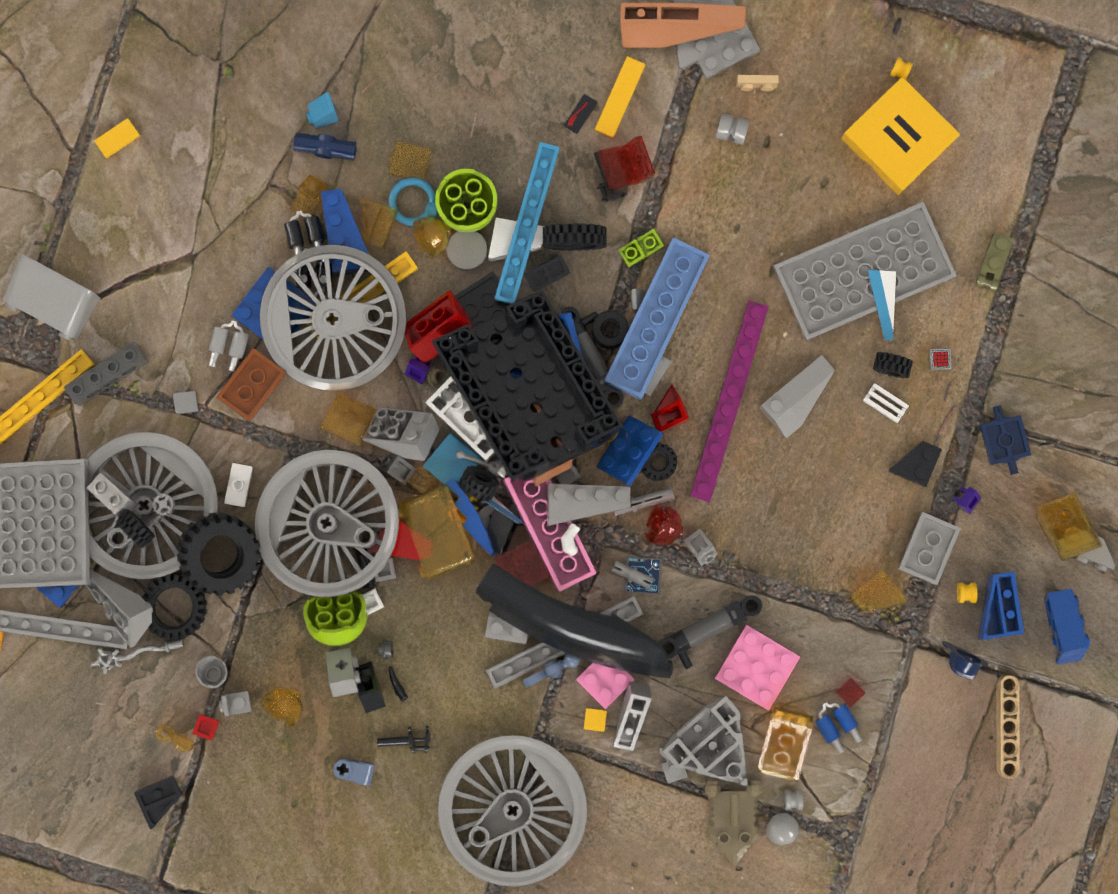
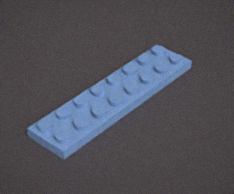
[604,237,710,400]

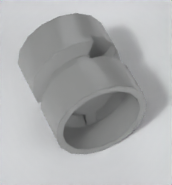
[715,112,750,145]

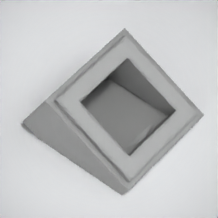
[631,289,646,313]
[173,391,199,415]

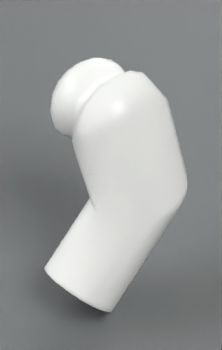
[561,523,580,556]

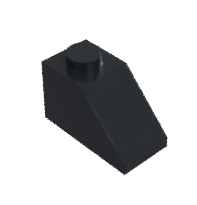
[355,661,386,713]

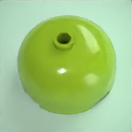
[435,169,498,232]
[303,591,368,646]

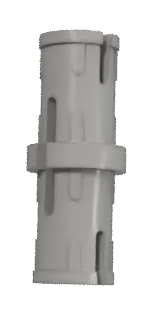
[611,560,654,590]

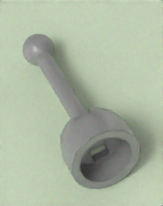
[456,450,502,478]

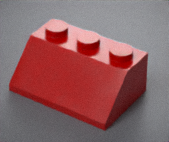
[405,290,473,364]

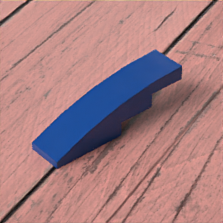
[446,478,496,557]

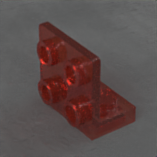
[597,136,655,190]

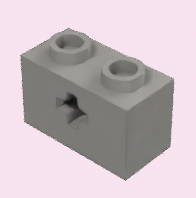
[87,472,137,517]
[326,647,361,697]

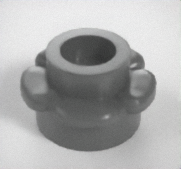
[379,639,394,660]

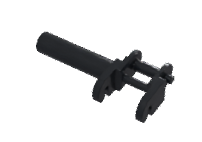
[594,151,627,202]
[377,725,430,754]

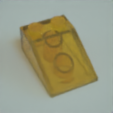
[1036,492,1102,561]
[757,706,813,782]

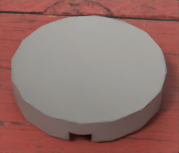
[446,231,487,271]

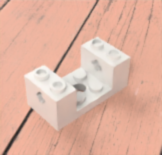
[425,377,495,462]

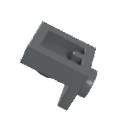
[379,453,416,486]

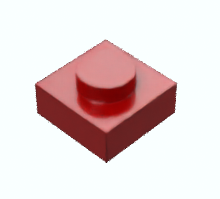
[192,714,220,741]

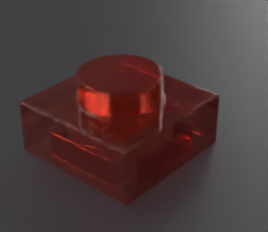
[835,677,865,707]

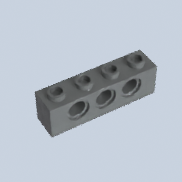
[64,342,149,407]

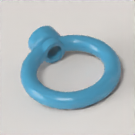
[388,177,439,226]

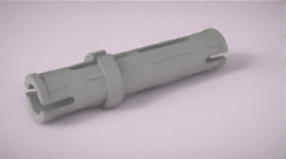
[613,487,674,516]

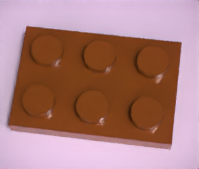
[216,348,287,422]

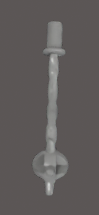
[91,639,184,674]

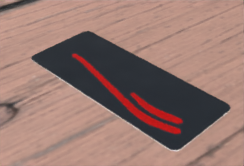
[564,94,598,134]

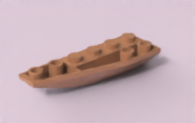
[620,3,746,48]

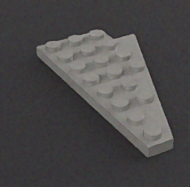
[673,0,760,80]

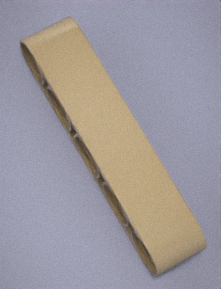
[996,675,1020,779]

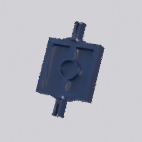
[979,405,1031,475]

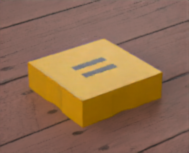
[841,77,960,196]

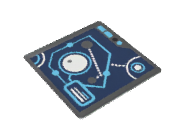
[624,557,662,595]

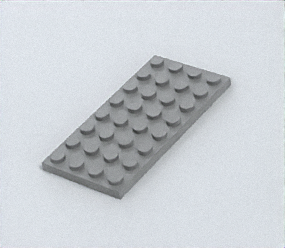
[773,202,957,341]

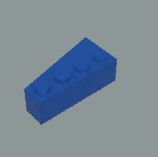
[321,189,368,276]

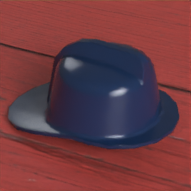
[942,641,988,679]

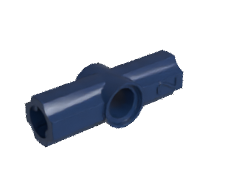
[293,133,357,161]

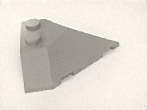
[662,695,748,786]

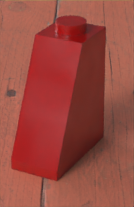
[369,520,435,561]

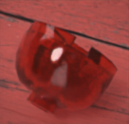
[645,503,683,546]

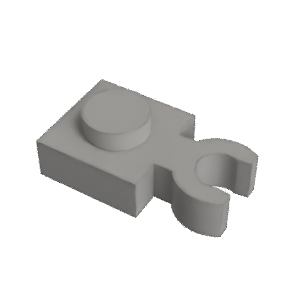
[659,748,688,784]

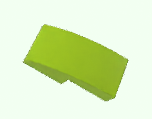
[618,229,665,267]

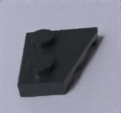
[888,441,942,487]
[134,775,182,830]

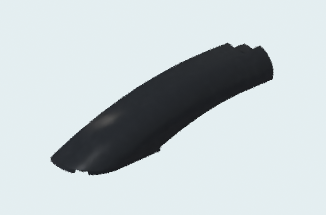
[476,563,674,678]

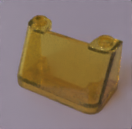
[398,484,475,582]

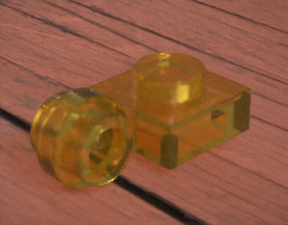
[156,725,196,752]

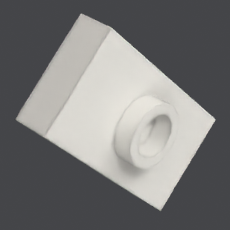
[224,463,254,508]

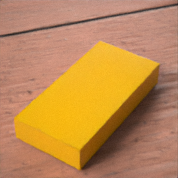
[94,118,140,159]

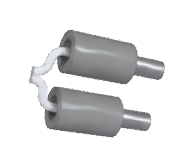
[208,321,249,372]

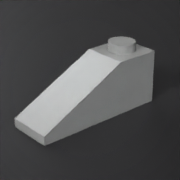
[613,681,652,751]

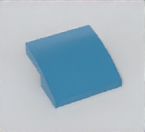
[423,432,482,492]

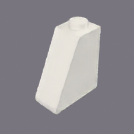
[488,218,544,262]

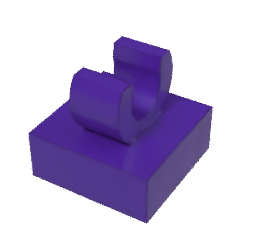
[404,357,430,384]
[953,487,981,514]

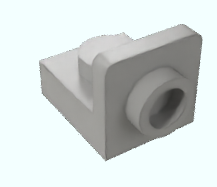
[683,529,718,566]
[219,691,252,716]

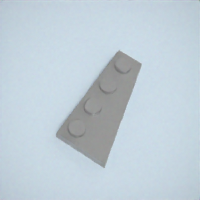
[547,484,630,526]

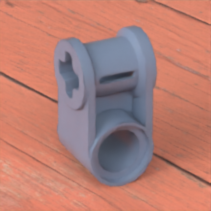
[333,758,375,786]

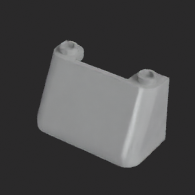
[3,254,101,341]

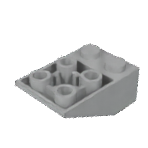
[362,407,440,461]

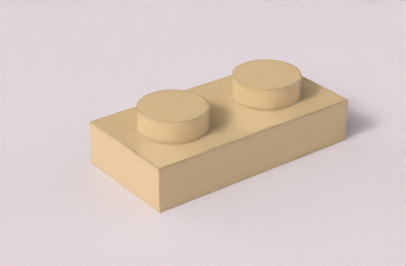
[736,75,779,91]

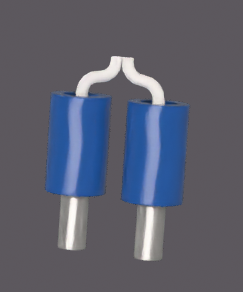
[815,702,863,754]

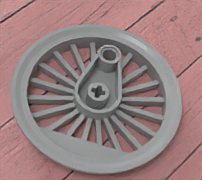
[260,245,406,391]
[88,432,218,579]
[255,450,399,597]
[438,735,587,886]

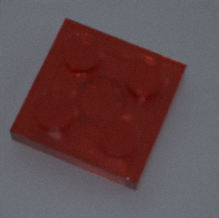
[494,540,550,587]

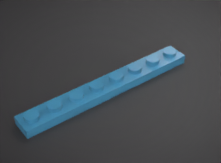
[495,142,560,304]

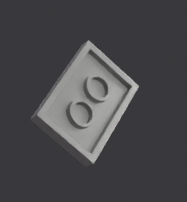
[898,512,961,585]

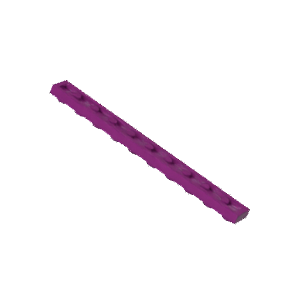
[690,300,769,503]

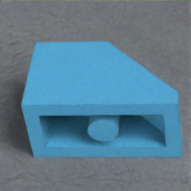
[306,92,339,129]

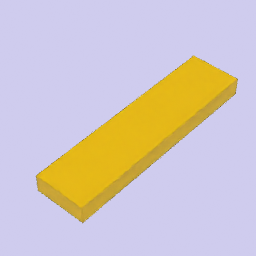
[595,56,646,139]

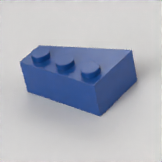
[978,571,1024,640]
[1044,589,1090,664]

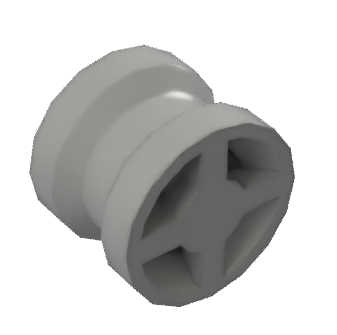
[153,494,176,515]
[784,789,803,810]

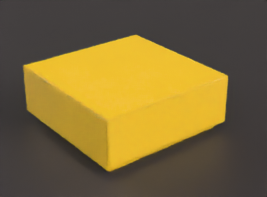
[584,708,607,732]

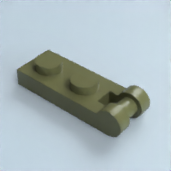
[975,232,1014,292]

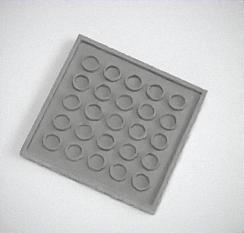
[0,459,90,589]

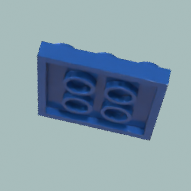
[231,267,317,340]

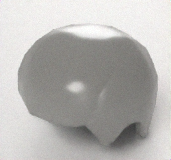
[195,655,228,689]
[766,813,799,846]

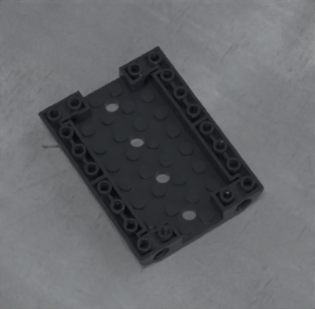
[432,290,623,482]

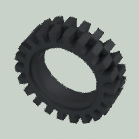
[543,223,607,251]
[142,575,207,639]

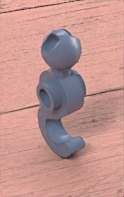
[523,653,580,688]

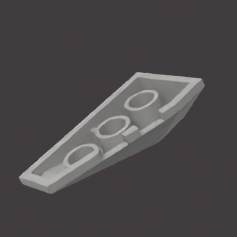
[759,355,835,439]
[86,569,153,647]

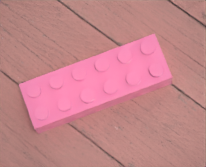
[503,477,597,593]

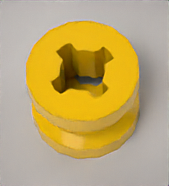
[890,57,913,80]
[957,582,977,603]

